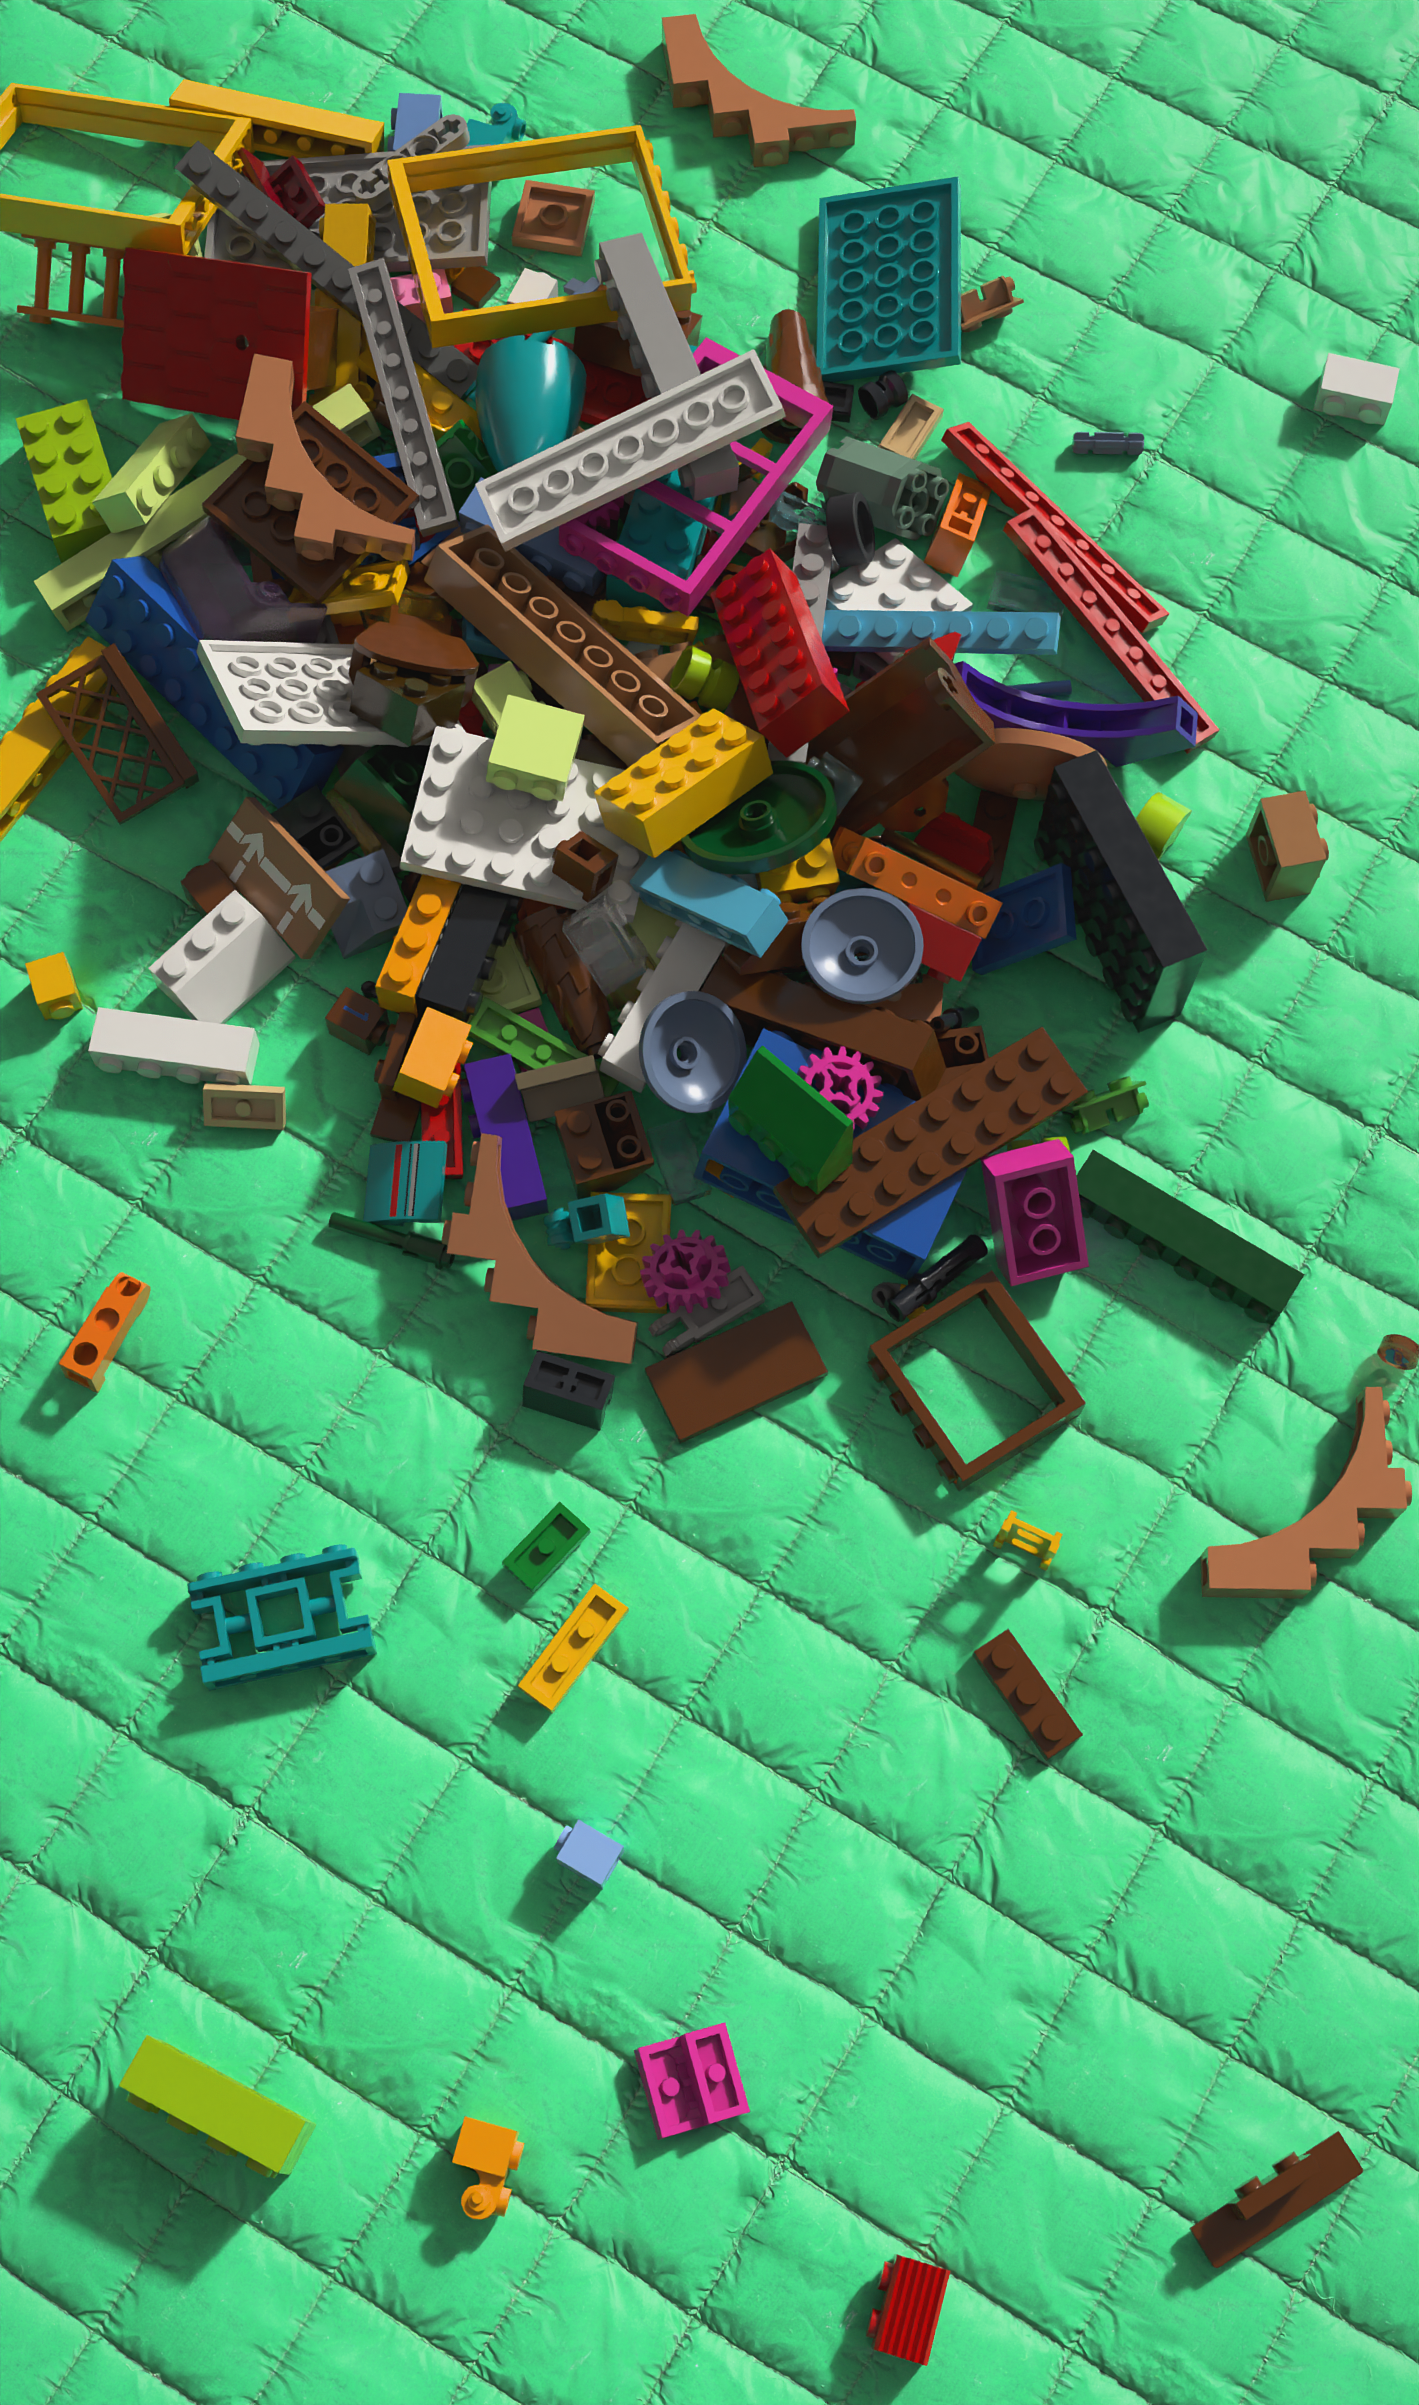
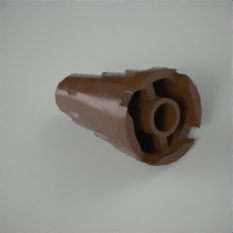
[760,309,829,445]
[511,905,614,1059]

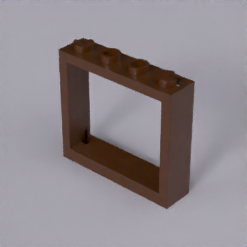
[866,1270,1086,1491]

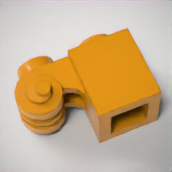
[452,2116,525,2220]

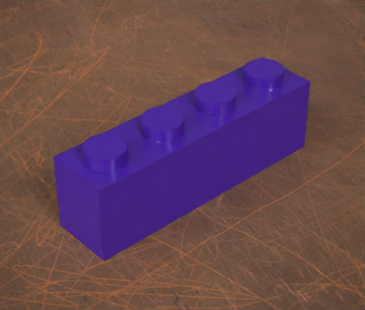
[460,1054,549,1221]

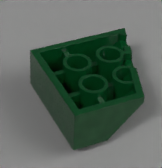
[334,745,431,858]

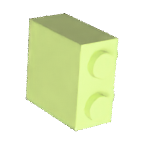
[486,695,585,802]

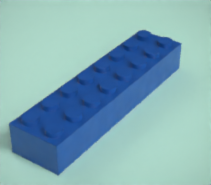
[85,556,345,809]

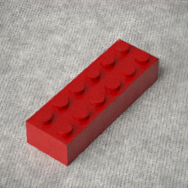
[710,548,850,758]

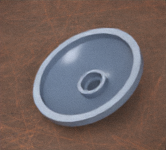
[801,888,924,1004]
[639,991,747,1113]

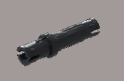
[884,1234,988,1322]

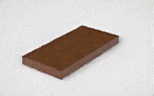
[645,1301,828,1444]

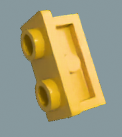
[755,838,840,903]

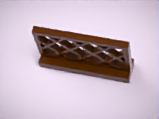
[36,643,199,825]

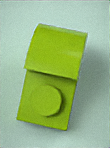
[1136,792,1192,861]

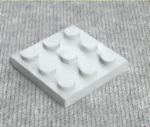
[826,538,973,665]

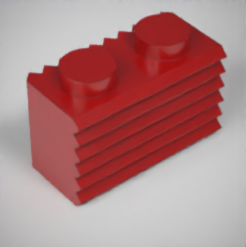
[866,2254,950,2366]

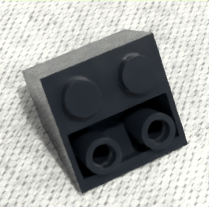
[271,785,360,869]

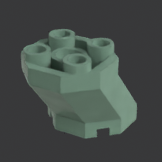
[816,436,949,541]

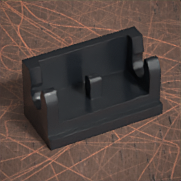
[522,1351,615,1431]

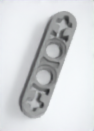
[352,114,470,211]

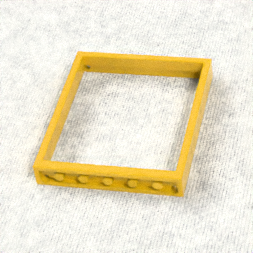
[0,83,255,255]
[387,125,697,348]

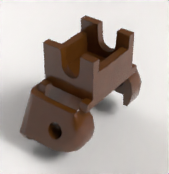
[348,604,479,708]

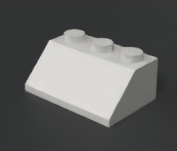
[148,890,296,1024]

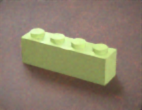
[92,413,211,534]

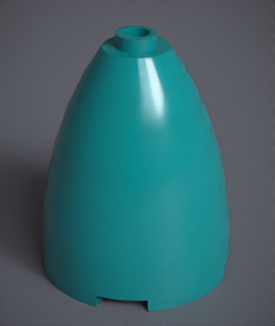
[475,335,587,473]

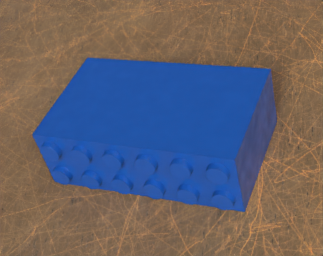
[694,1028,968,1280]

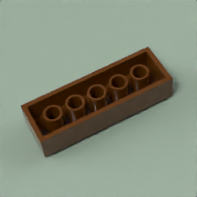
[700,956,946,1101]

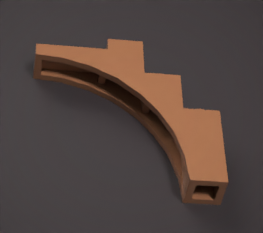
[662,14,856,167]
[236,354,415,561]
[442,1133,639,1364]
[1200,1387,1412,1599]

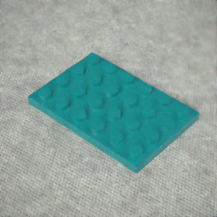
[816,176,961,382]

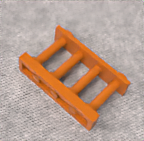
[17,234,125,328]
[831,826,1003,939]

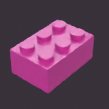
[981,1139,1089,1286]

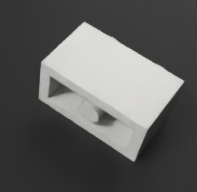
[1313,353,1400,425]

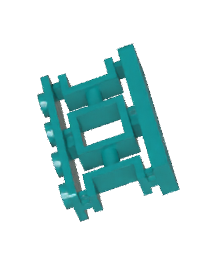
[187,1544,377,1691]

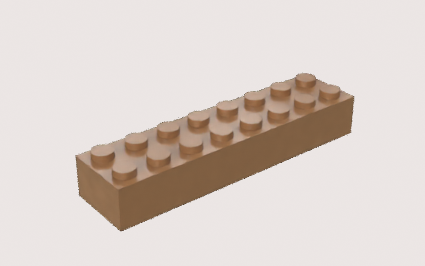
[424,524,701,767]

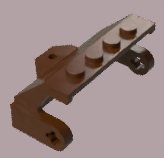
[805,637,995,844]

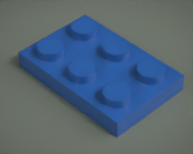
[972,863,1077,975]

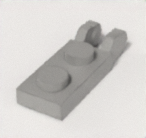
[648,1266,765,1358]

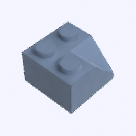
[325,849,408,959]

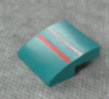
[363,1141,447,1226]

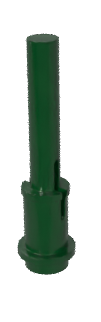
[329,1212,456,1270]

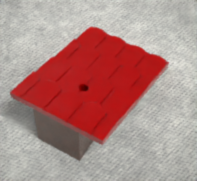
[121,247,339,420]

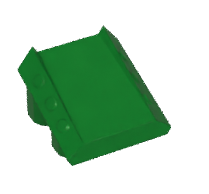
[436,419,498,522]

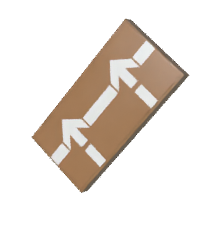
[208,797,350,959]

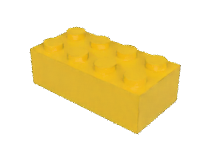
[594,708,773,859]

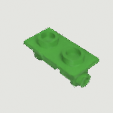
[1063,1076,1149,1135]

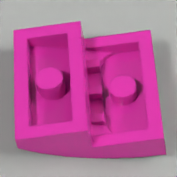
[634,2023,750,2140]

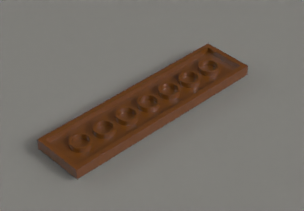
[773,1026,1088,1259]

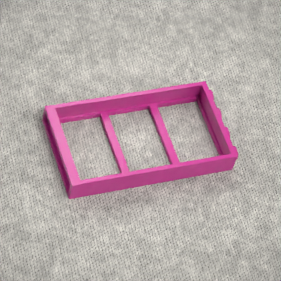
[559,337,833,617]

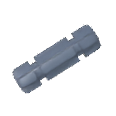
[1072,431,1144,455]

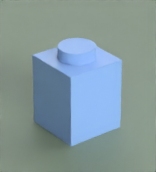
[554,1819,624,1890]

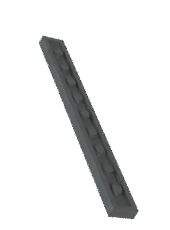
[174,141,478,400]

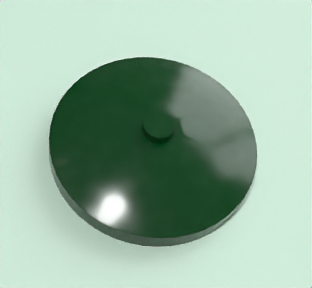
[681,761,837,875]

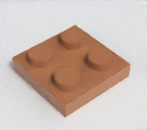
[512,180,595,257]

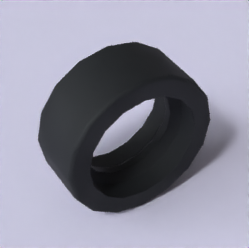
[826,492,875,568]

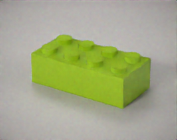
[15,399,112,563]
[119,2035,317,2179]

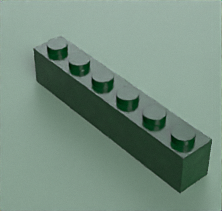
[1076,1150,1305,1326]

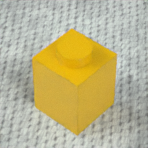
[25,952,83,1020]

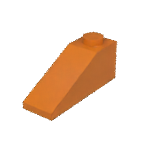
[924,473,992,577]

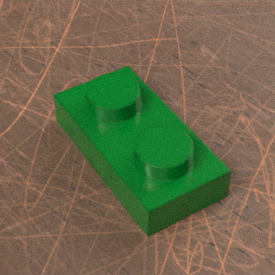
[502,1501,591,1593]

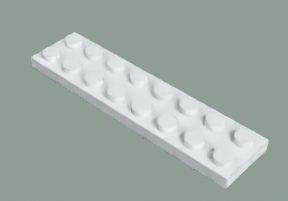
[475,349,786,552]

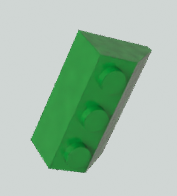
[728,1046,853,1195]

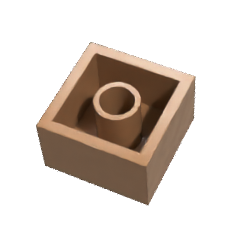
[1246,791,1329,902]

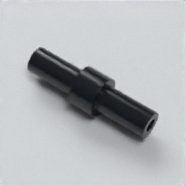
[930,1006,979,1033]

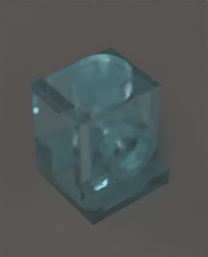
[808,752,864,816]

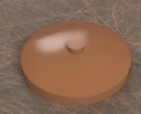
[954,728,1107,801]

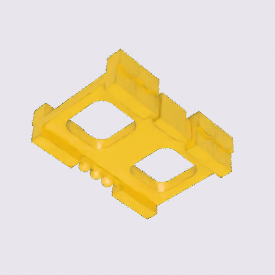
[993,1510,1063,1571]

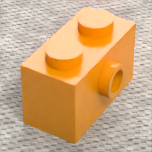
[392,1007,473,1108]

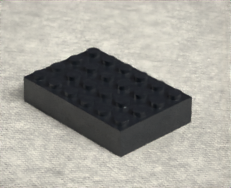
[1034,750,1207,1033]

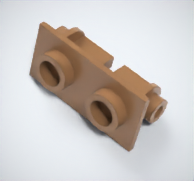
[961,276,1024,332]

